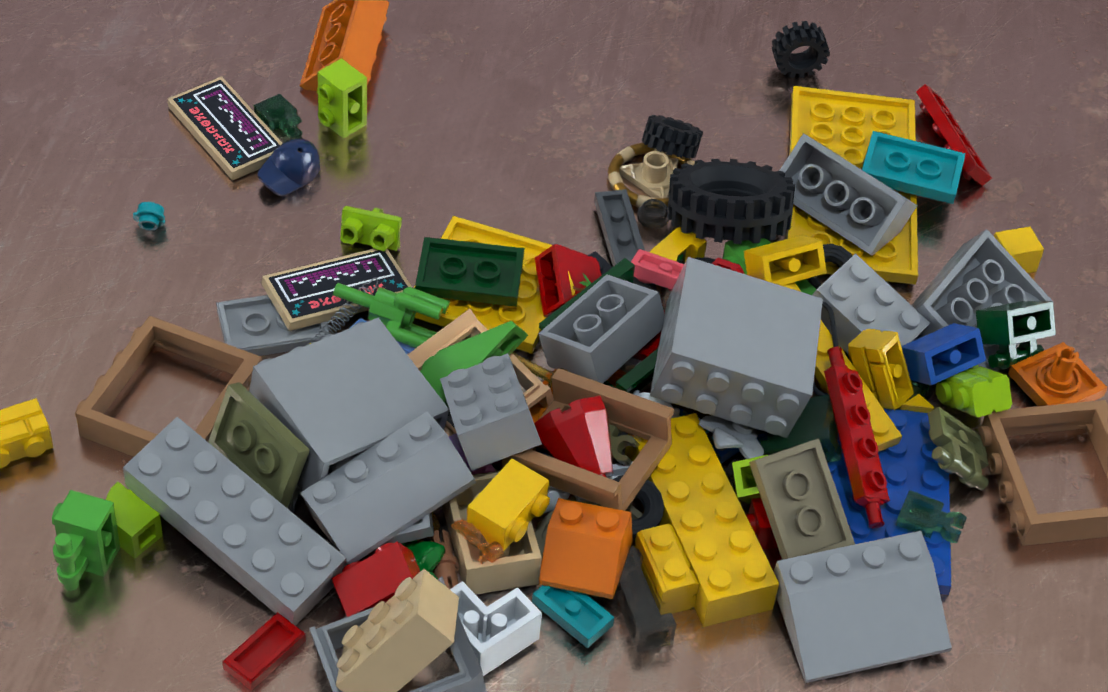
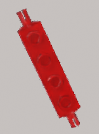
[824,346,890,529]

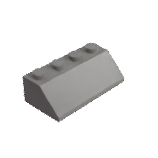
[779,133,918,256]
[301,411,476,564]

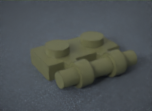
[928,407,989,490]

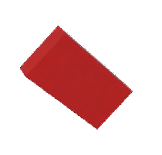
[222,612,306,691]

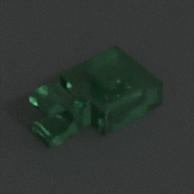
[253,94,303,140]

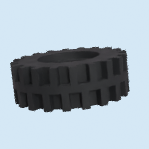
[667,159,795,244]

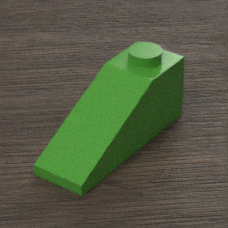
[420,321,528,408]

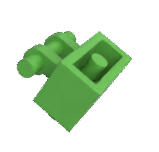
[52,490,120,591]

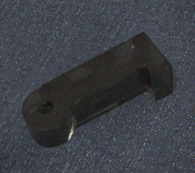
[615,546,677,652]

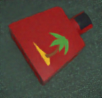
[535,244,601,317]

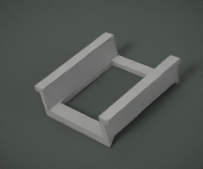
[309,576,487,692]

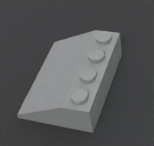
[912,229,1052,372]
[774,531,952,683]

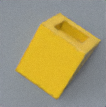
[900,394,934,413]

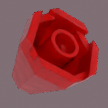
[534,396,613,478]

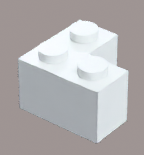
[450,581,542,676]

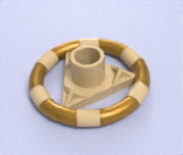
[608,143,695,210]

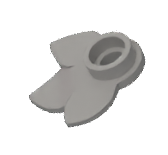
[699,416,764,459]

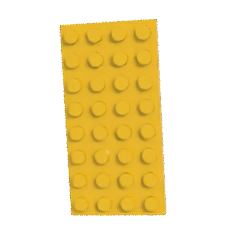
[786,86,918,285]

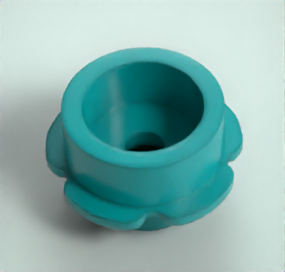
[133,202,166,231]

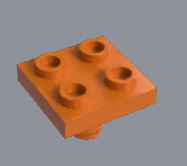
[1008,342,1108,406]

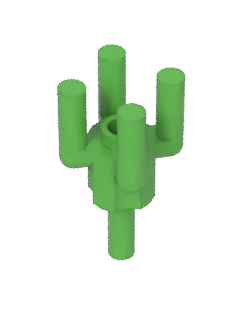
[333,283,450,348]

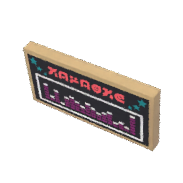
[167,77,283,181]
[262,249,412,331]

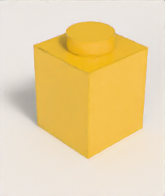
[994,226,1044,273]

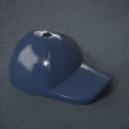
[258,139,320,196]

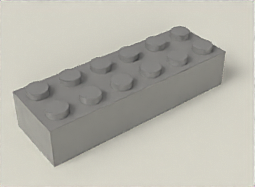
[123,417,346,626]

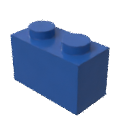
[901,323,986,385]

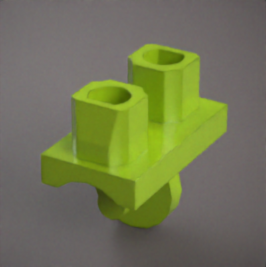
[340,206,402,251]

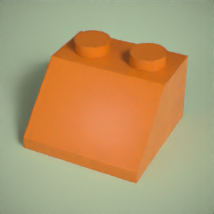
[539,498,633,599]

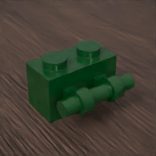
[976,301,1056,369]

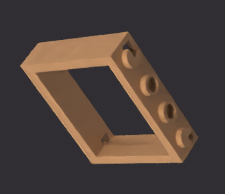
[75,315,262,457]
[978,400,1108,546]

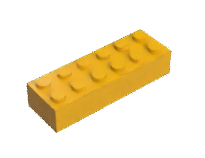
[625,413,779,627]

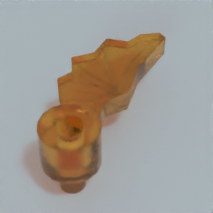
[451,518,504,564]

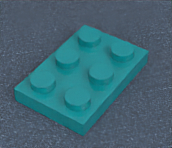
[862,131,966,204]

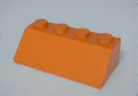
[300,0,389,91]

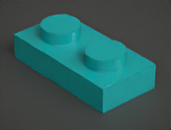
[532,585,615,648]

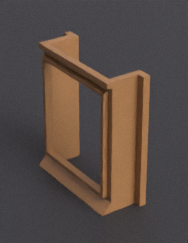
[501,368,674,511]

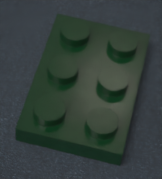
[415,237,525,307]

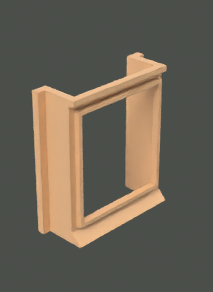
[407,309,554,437]

